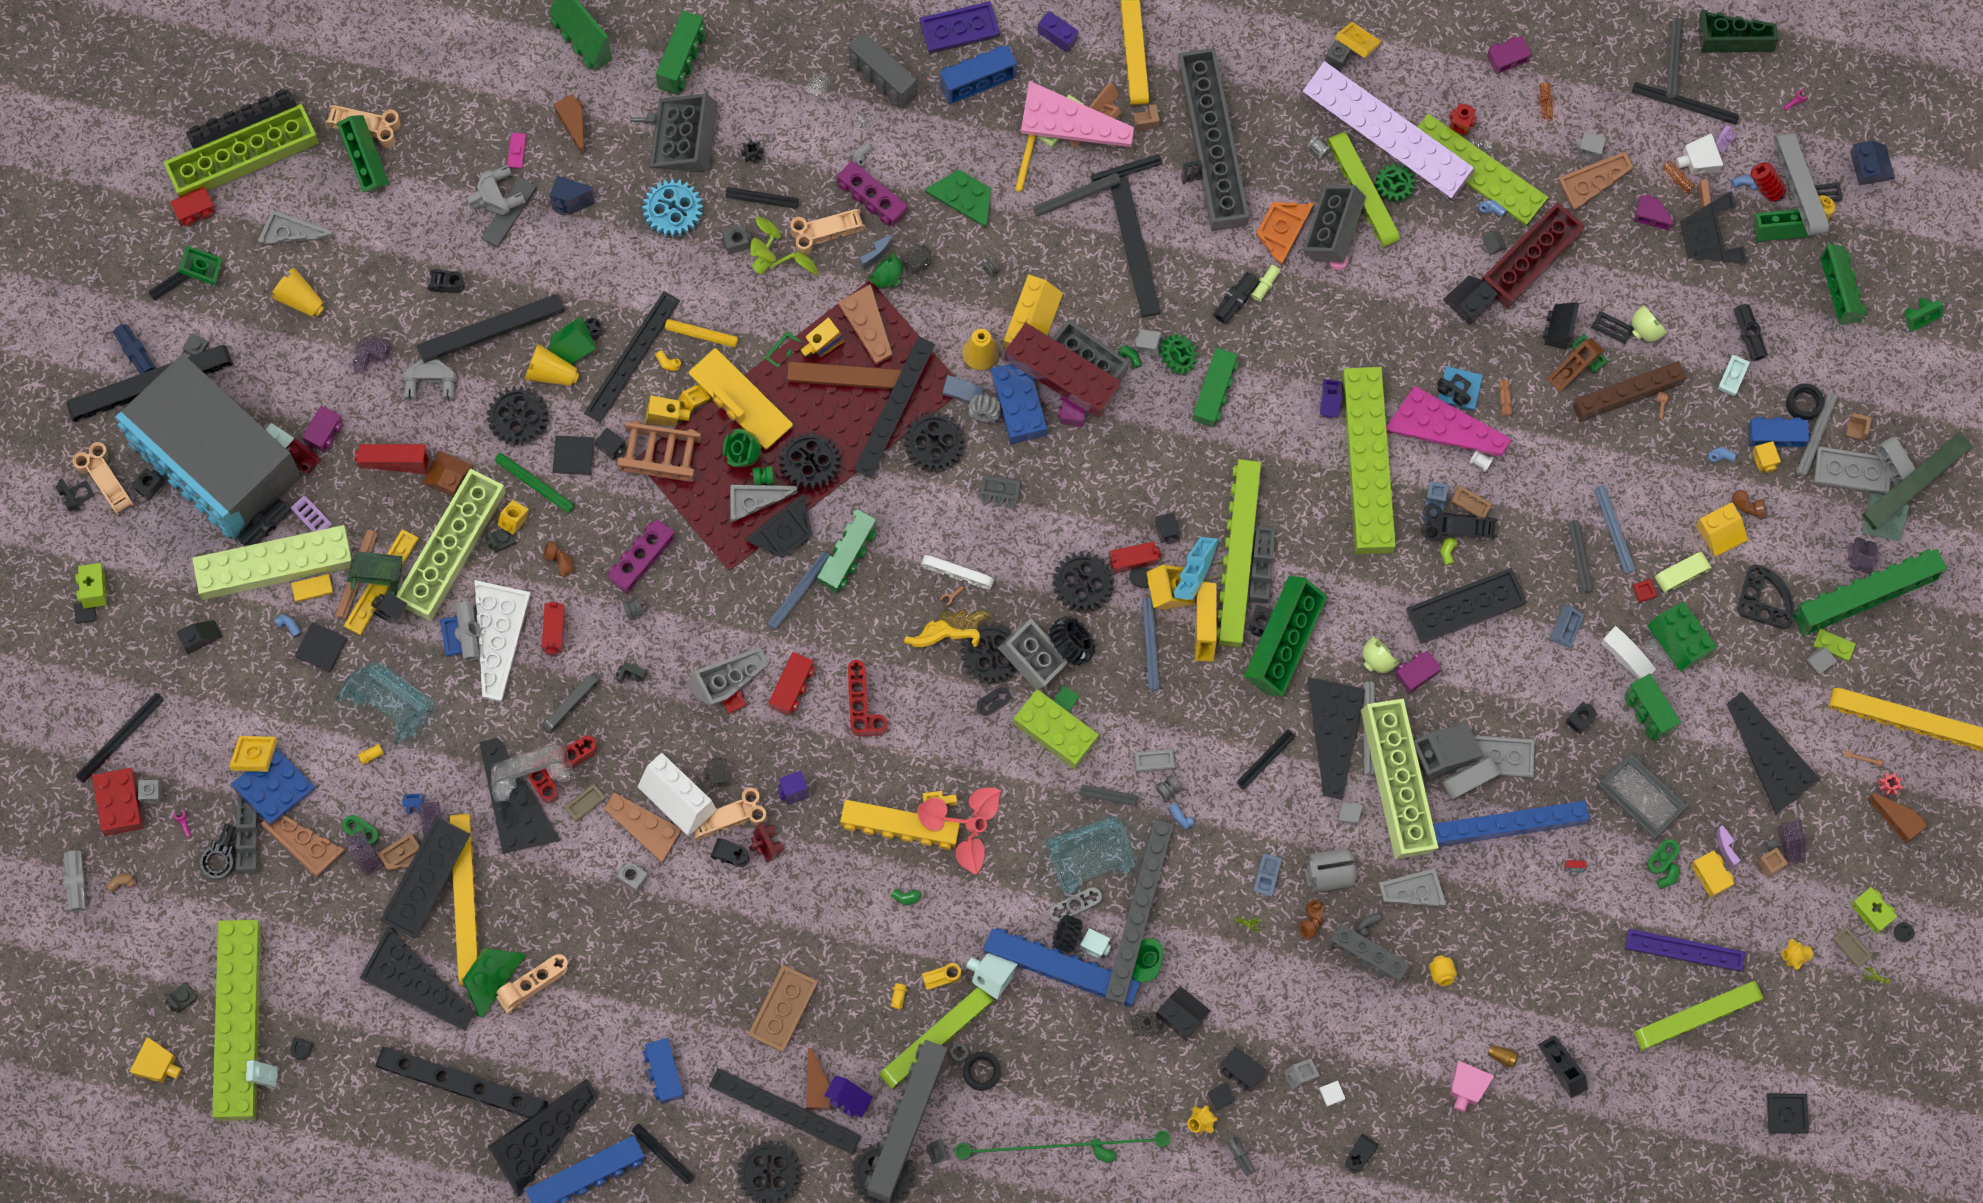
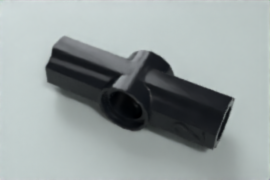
[1213,272,1259,324]
[1733,304,1768,361]
[237,498,291,546]

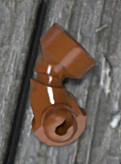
[1732,490,1767,519]
[543,541,574,577]
[1298,900,1325,940]

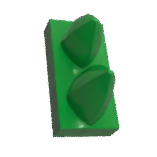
[1905,297,1943,332]

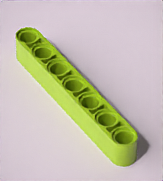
[1327,132,1400,248]
[1633,981,1764,1051]
[879,987,995,1090]

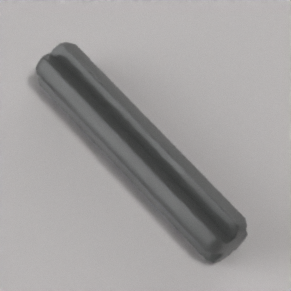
[1080,785,1137,806]

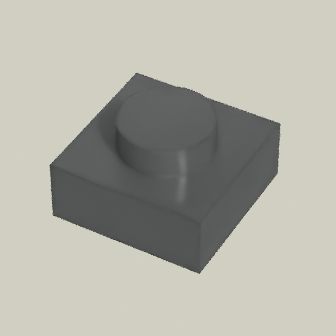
[182,333,209,355]

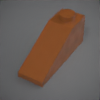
[554,94,585,155]
[1547,338,1605,392]
[1868,793,1927,843]
[806,1048,832,1111]

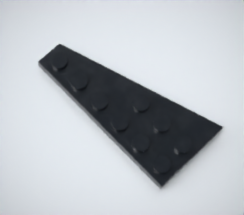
[1307,677,1364,800]
[479,738,560,854]
[360,926,474,1031]

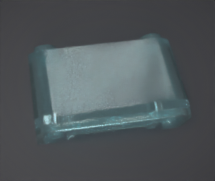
[1044,816,1137,893]

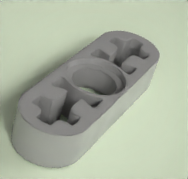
[1049,887,1102,923]

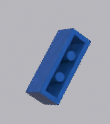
[1748,417,1809,447]
[642,1038,685,1104]

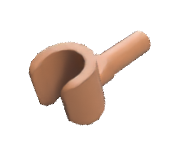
[1656,392,1668,419]
[941,586,964,607]

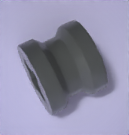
[623,597,643,620]

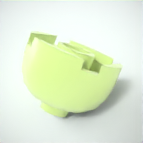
[1631,305,1668,342]
[1362,635,1400,673]

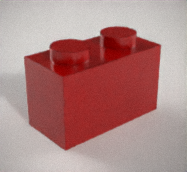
[170,187,216,227]

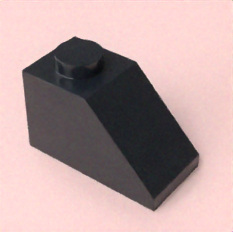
[176,620,223,654]

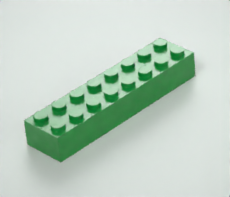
[1793,549,1948,637]

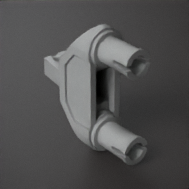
[467,165,525,215]
[402,358,457,400]

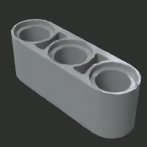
[1875,437,1915,486]
[1442,755,1500,799]

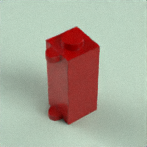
[1109,541,1161,574]
[542,601,565,656]

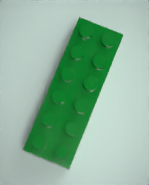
[1244,576,1328,697]

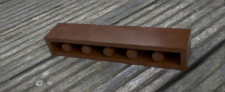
[1572,361,1686,422]

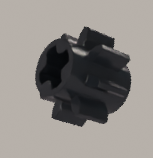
[741,139,764,164]

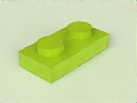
[1812,629,1856,662]

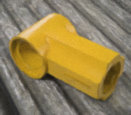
[922,963,962,991]

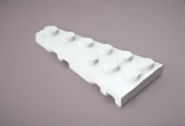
[474,580,531,703]

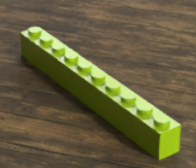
[1216,459,1261,648]

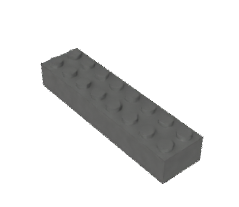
[865,1040,948,1203]

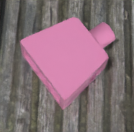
[1450,1061,1494,1112]

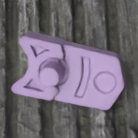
[1715,125,1737,153]

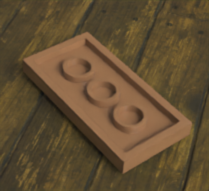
[748,965,818,1053]

